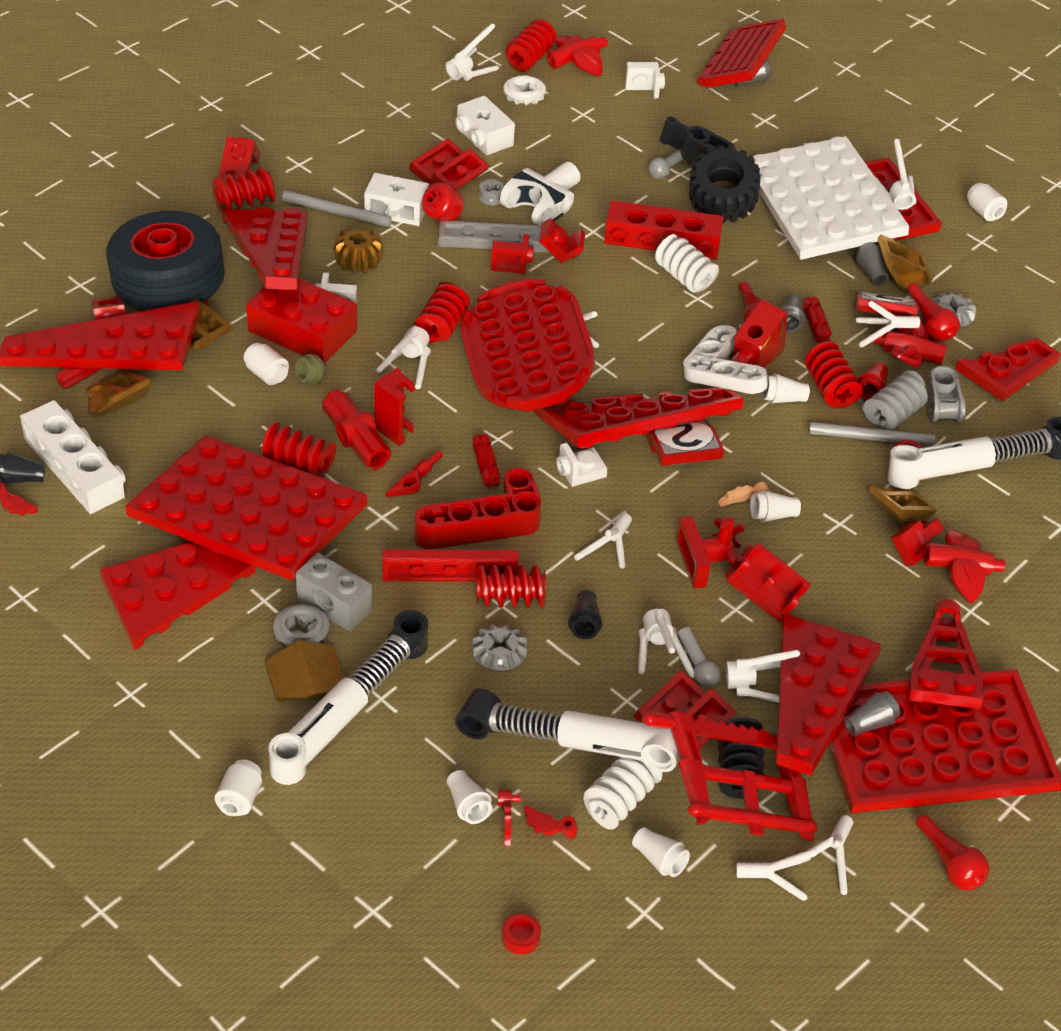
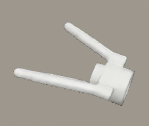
[446,24,499,81]
[875,139,917,210]
[377,326,431,389]
[638,608,694,678]
[726,650,800,703]

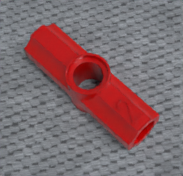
[322,389,391,470]

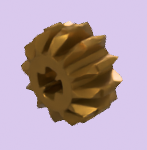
[333,227,383,274]

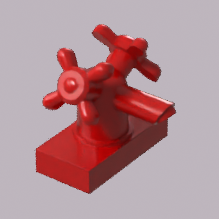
[676,516,752,589]

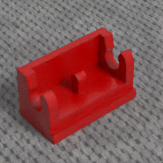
[374,368,415,446]
[727,542,811,623]

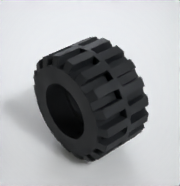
[689,146,761,223]

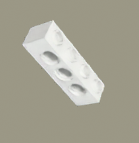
[20,400,126,514]

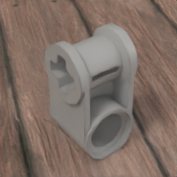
[926,366,965,423]

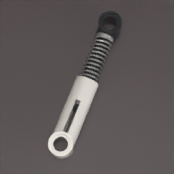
[887,417,1061,489]
[268,610,428,785]
[455,689,679,772]

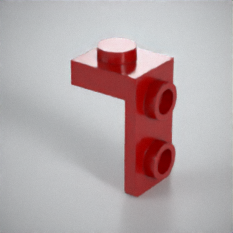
[218,136,260,181]

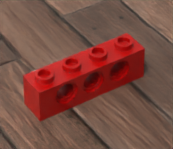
[604,200,724,260]

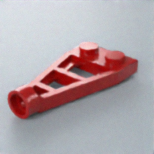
[909,599,983,709]

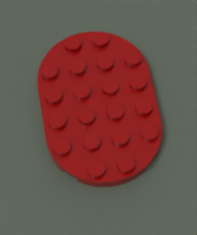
[461,279,595,412]

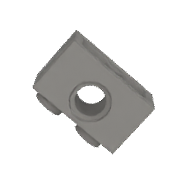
[296,553,372,632]

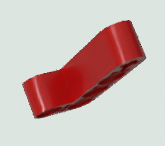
[414,468,542,550]

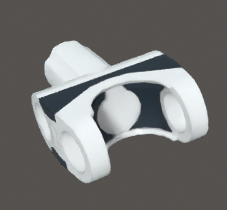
[500,162,581,226]

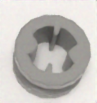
[479,179,504,206]

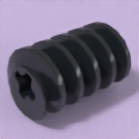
[718,717,765,799]

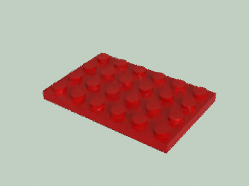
[125,435,368,581]
[829,669,1061,813]

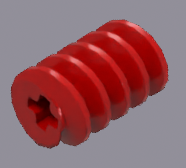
[505,19,557,72]
[212,168,275,211]
[414,281,470,343]
[805,341,863,408]
[262,422,337,478]
[476,565,546,608]

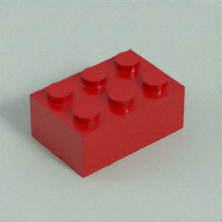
[246,279,357,363]

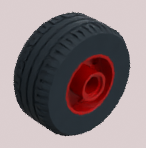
[106,211,225,311]

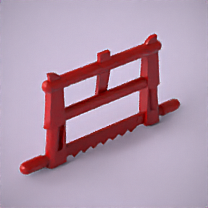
[642,711,818,842]

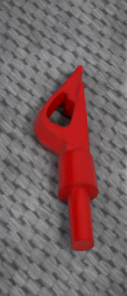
[385,451,443,497]

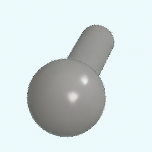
[648,150,684,179]
[678,627,721,687]

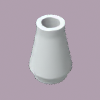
[762,373,810,404]
[750,490,801,523]
[447,770,492,824]
[632,827,690,877]

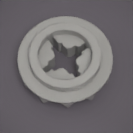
[931,291,976,327]
[273,604,329,648]
[472,623,528,671]

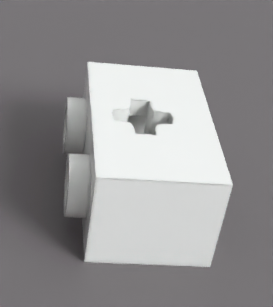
[456,95,515,156]
[364,173,429,226]

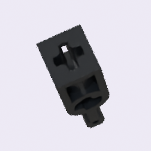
[659,116,735,164]

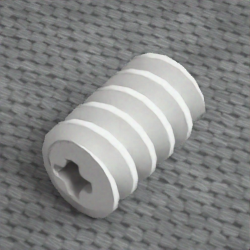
[655,234,719,292]
[583,757,663,829]

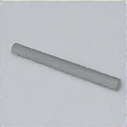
[282,190,392,228]
[809,422,935,447]

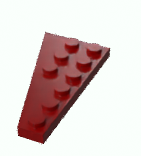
[222,207,308,289]
[0,301,201,370]
[534,387,743,448]
[100,541,256,650]
[776,613,881,776]

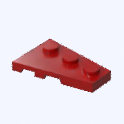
[955,338,1061,402]

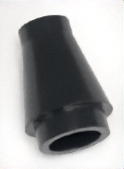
[0,452,46,484]
[568,590,602,639]

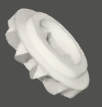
[504,76,546,106]

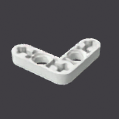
[683,325,768,394]

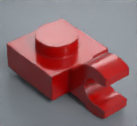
[891,518,944,566]

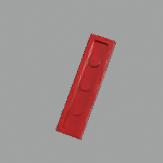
[382,550,519,582]

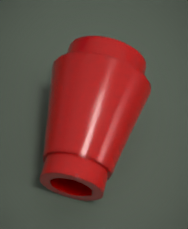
[858,362,888,401]

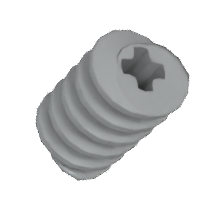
[862,370,928,430]

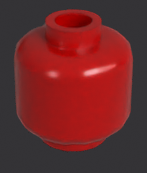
[422,182,464,222]

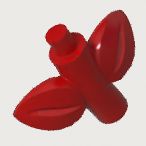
[547,35,607,76]
[873,320,947,367]
[923,529,1005,604]

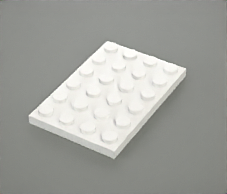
[753,136,909,260]

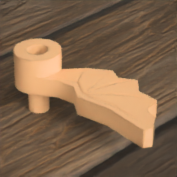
[718,482,770,507]

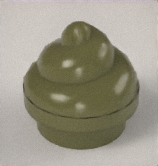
[295,354,327,385]

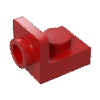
[539,218,585,263]
[491,234,534,274]
[91,296,125,320]

